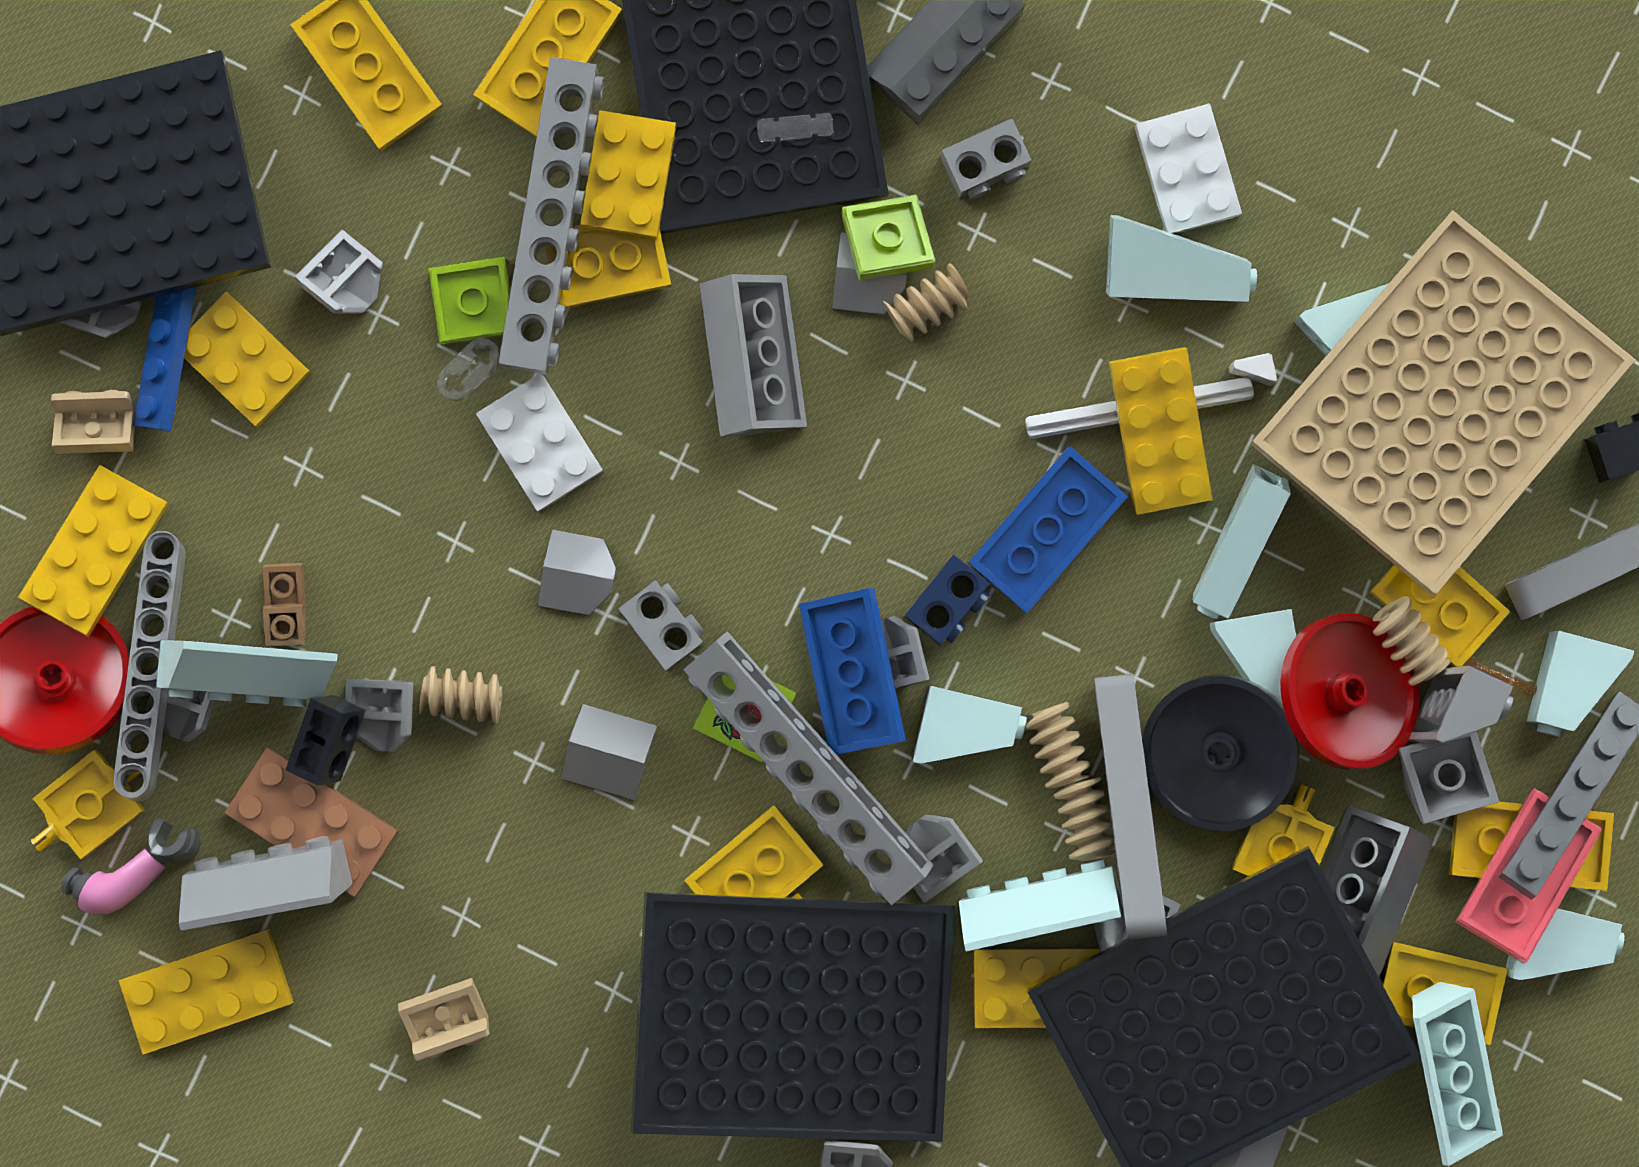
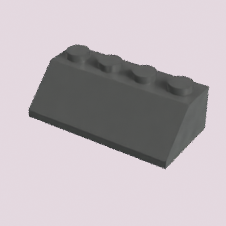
[867,0,1025,125]
[1322,805,1434,976]

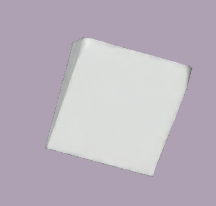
[1228,353,1277,386]

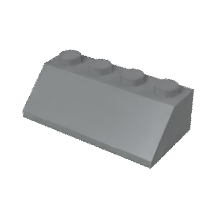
[700,274,807,436]
[1408,666,1513,743]
[179,836,353,931]

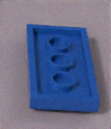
[968,446,1128,614]
[799,588,906,755]

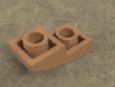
[262,563,306,646]

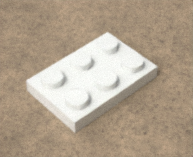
[1135,103,1242,234]
[476,374,604,512]

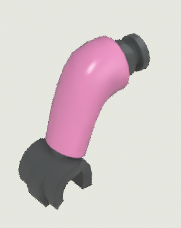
[61,817,201,914]

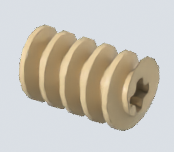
[883,263,970,341]
[1373,596,1451,685]
[419,666,503,724]
[1025,702,1092,789]
[1054,777,1116,862]

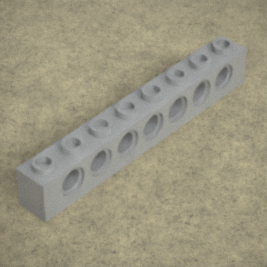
[498,57,604,375]
[684,631,934,905]

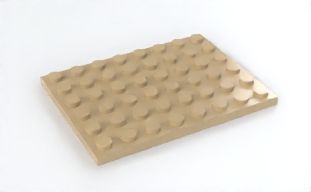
[1251,210,1636,596]

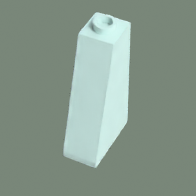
[1106,215,1257,302]
[1193,464,1291,619]

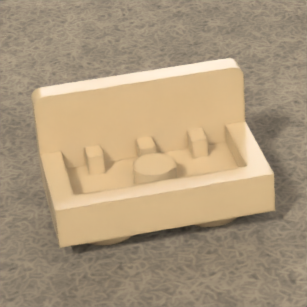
[51,390,136,454]
[398,978,490,1061]

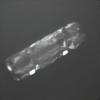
[757,113,833,142]

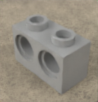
[940,119,1031,200]
[618,580,705,671]

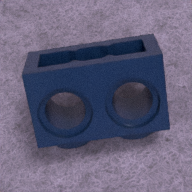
[904,555,990,645]

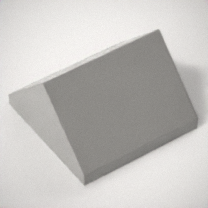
[561,704,657,800]
[1399,731,1499,824]

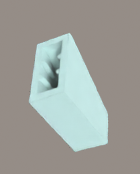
[1294,284,1388,356]
[1210,609,1296,704]
[1527,631,1634,737]
[911,686,1027,764]
[1506,908,1624,980]

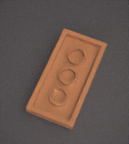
[224,747,399,897]

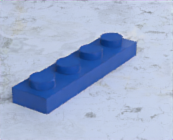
[133,287,196,432]

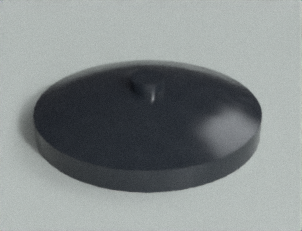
[1142,674,1299,831]

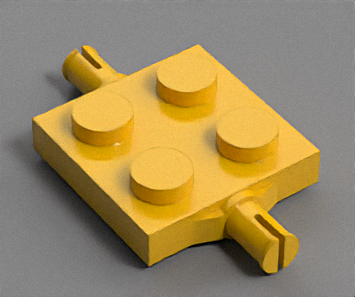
[31,750,145,860]
[1231,784,1335,876]

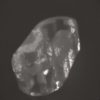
[437,338,500,401]

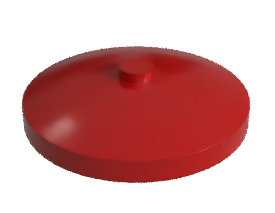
[0,606,130,754]
[1280,613,1419,770]

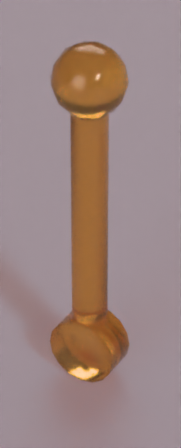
[1463,656,1537,696]

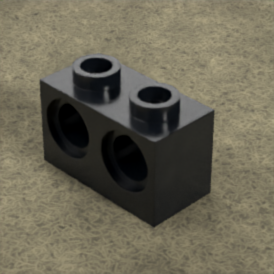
[286,695,366,786]

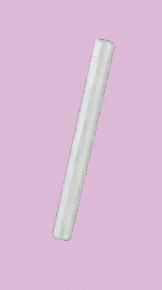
[1026,377,1254,439]

